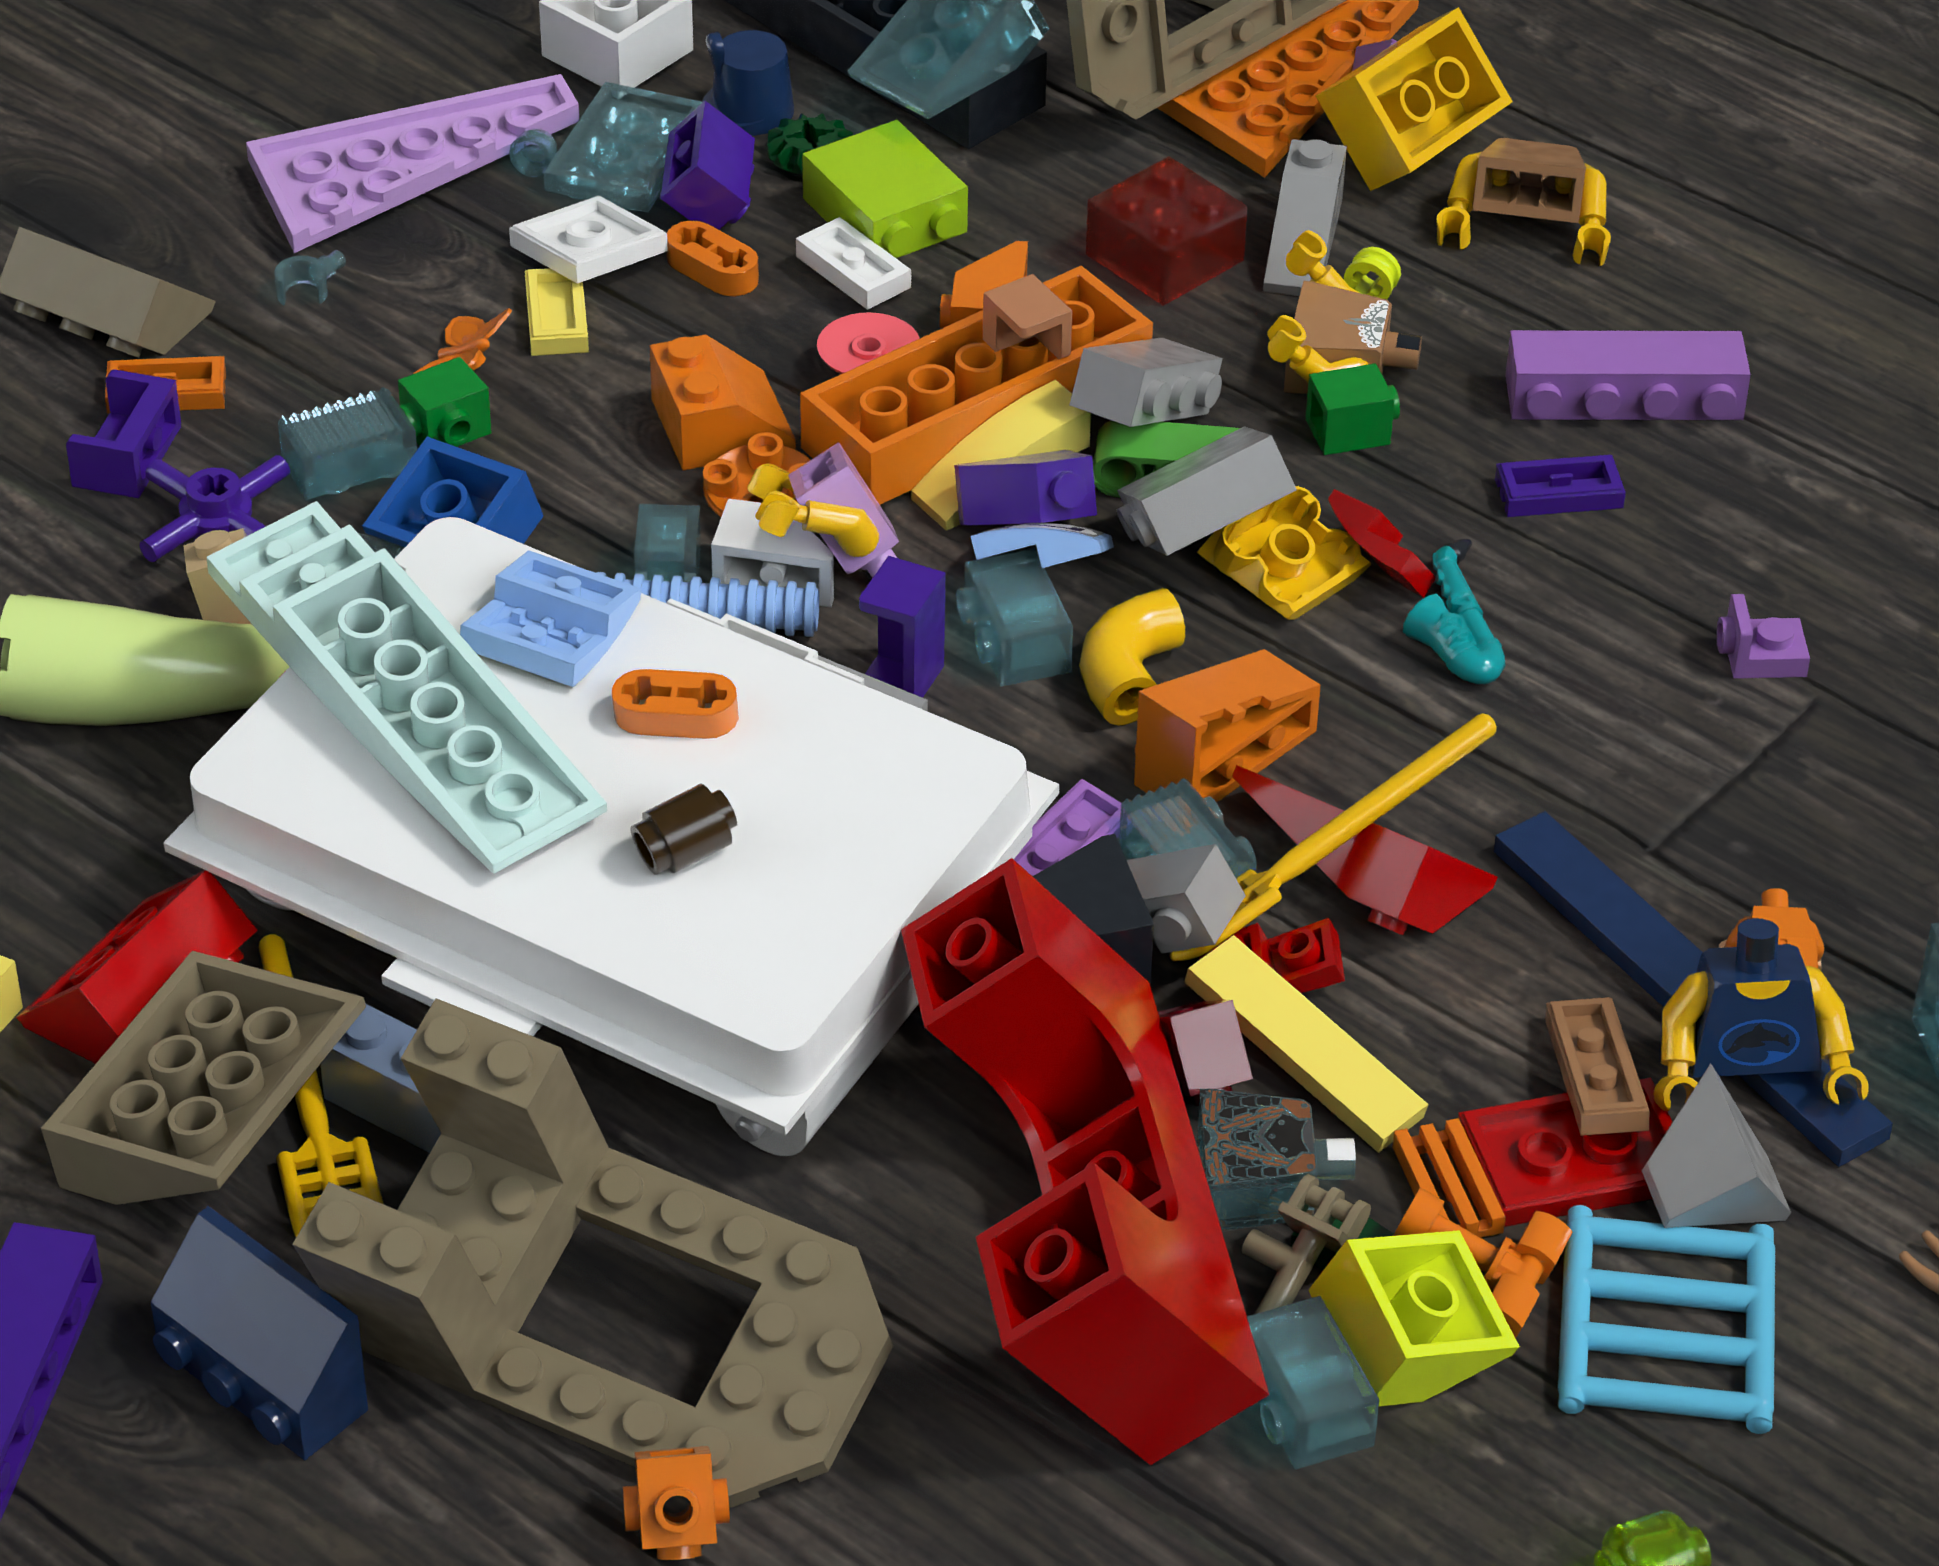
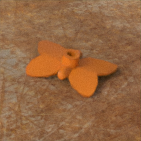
[413,308,512,374]

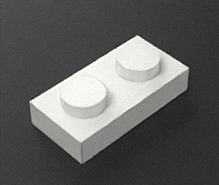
[796,217,911,310]

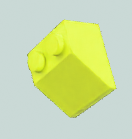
[1308,1230,1520,1408]

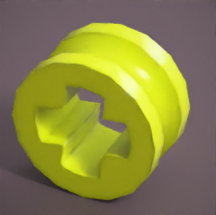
[1344,247,1401,300]

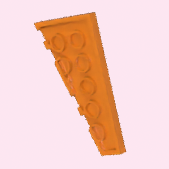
[1158,0,1419,178]

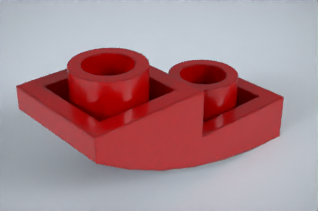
[1199,918,1345,993]

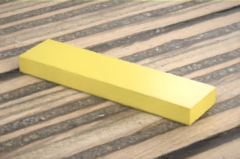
[1185,935,1428,1153]

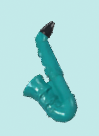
[1403,539,1506,684]

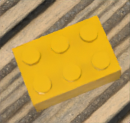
[1316,7,1513,191]

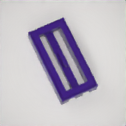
[1495,455,1626,517]

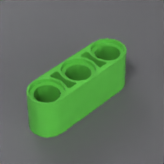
[1093,420,1240,498]

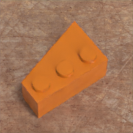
[1134,649,1321,822]

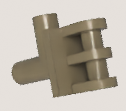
[1242,1174,1371,1328]

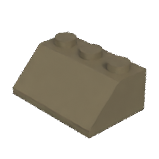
[0,227,216,358]

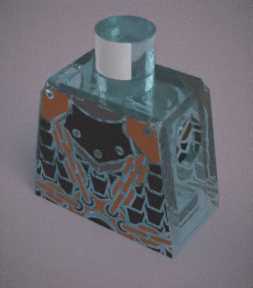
[1197,1089,1356,1231]

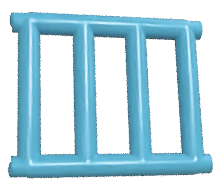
[1558,1205,1775,1434]

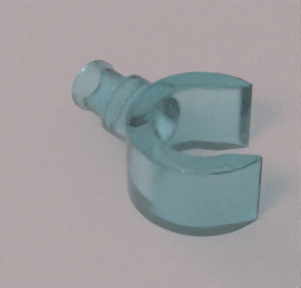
[274,250,346,305]

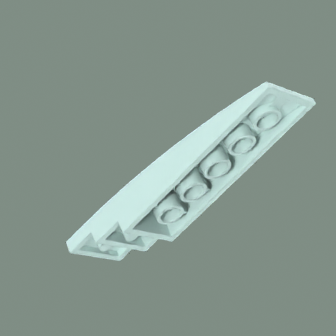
[206,501,607,874]

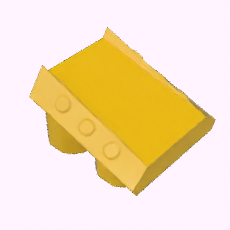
[1197,486,1371,620]

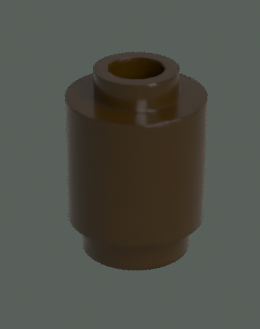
[630,783,737,875]

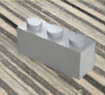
[1069,338,1223,427]

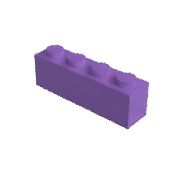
[1505,330,1751,420]

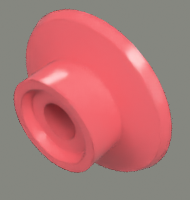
[817,312,920,375]

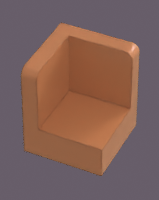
[983,274,1072,359]

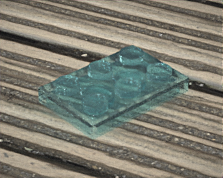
[544,82,703,213]

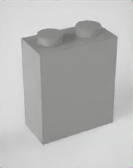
[1117,426,1297,555]

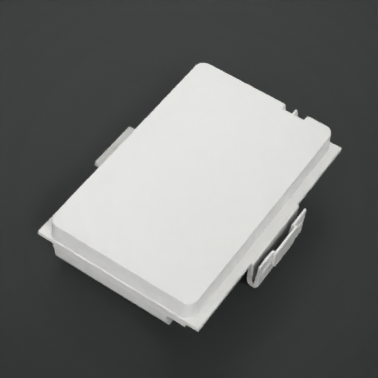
[164,517,1059,1156]

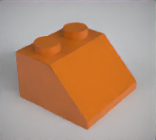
[650,334,796,471]

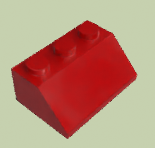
[16,870,257,1064]

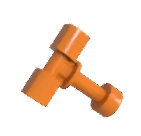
[1393,1187,1573,1339]

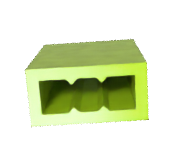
[803,120,968,258]

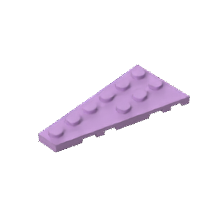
[246,74,579,253]

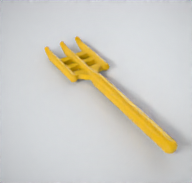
[1170,713,1497,961]
[258,934,384,1237]

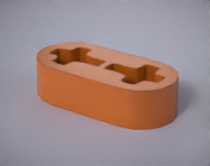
[667,221,759,297]
[612,669,739,739]

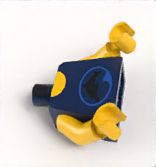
[1654,918,1869,1111]

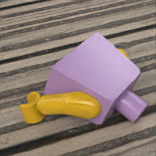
[747,442,899,582]

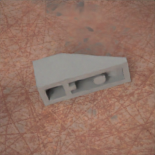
[1263,139,1347,296]

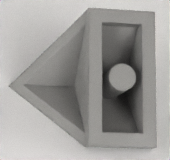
[1642,1063,1791,1228]

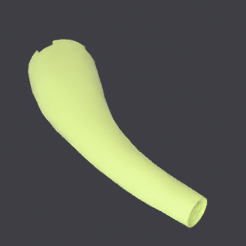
[0,594,289,726]

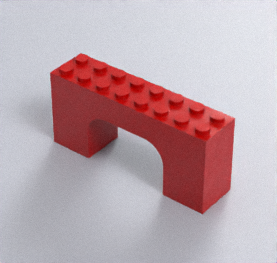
[901,858,1270,1465]

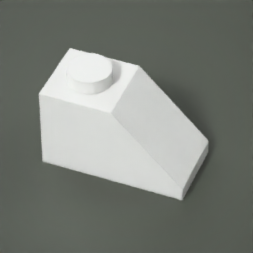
[711,498,834,607]

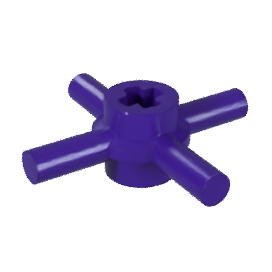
[139,455,290,562]

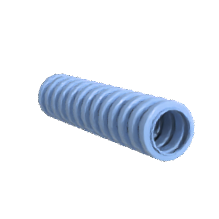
[597,572,819,637]

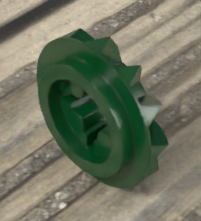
[767,113,853,175]

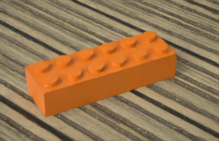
[800,265,1153,505]

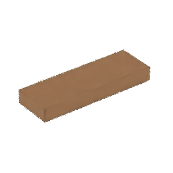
[1546,997,1649,1135]

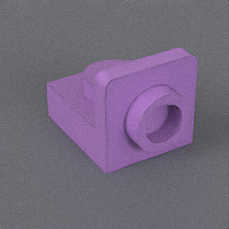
[1717,594,1810,678]

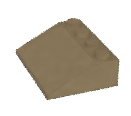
[41,951,366,1205]

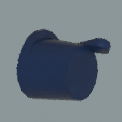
[702,30,795,136]

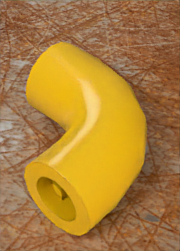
[1079,588,1185,726]

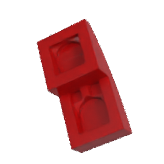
[1328,489,1435,598]

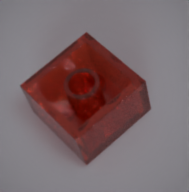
[1086,156,1247,306]

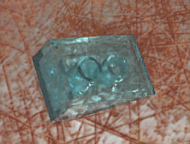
[847,0,1050,119]

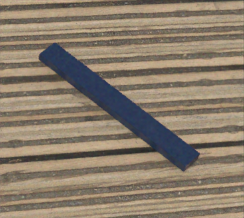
[1493,811,1893,1167]

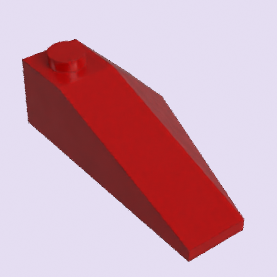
[1232,765,1498,935]

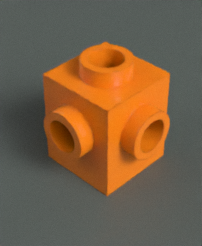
[623,1446,730,1560]

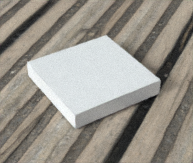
[509,196,668,284]

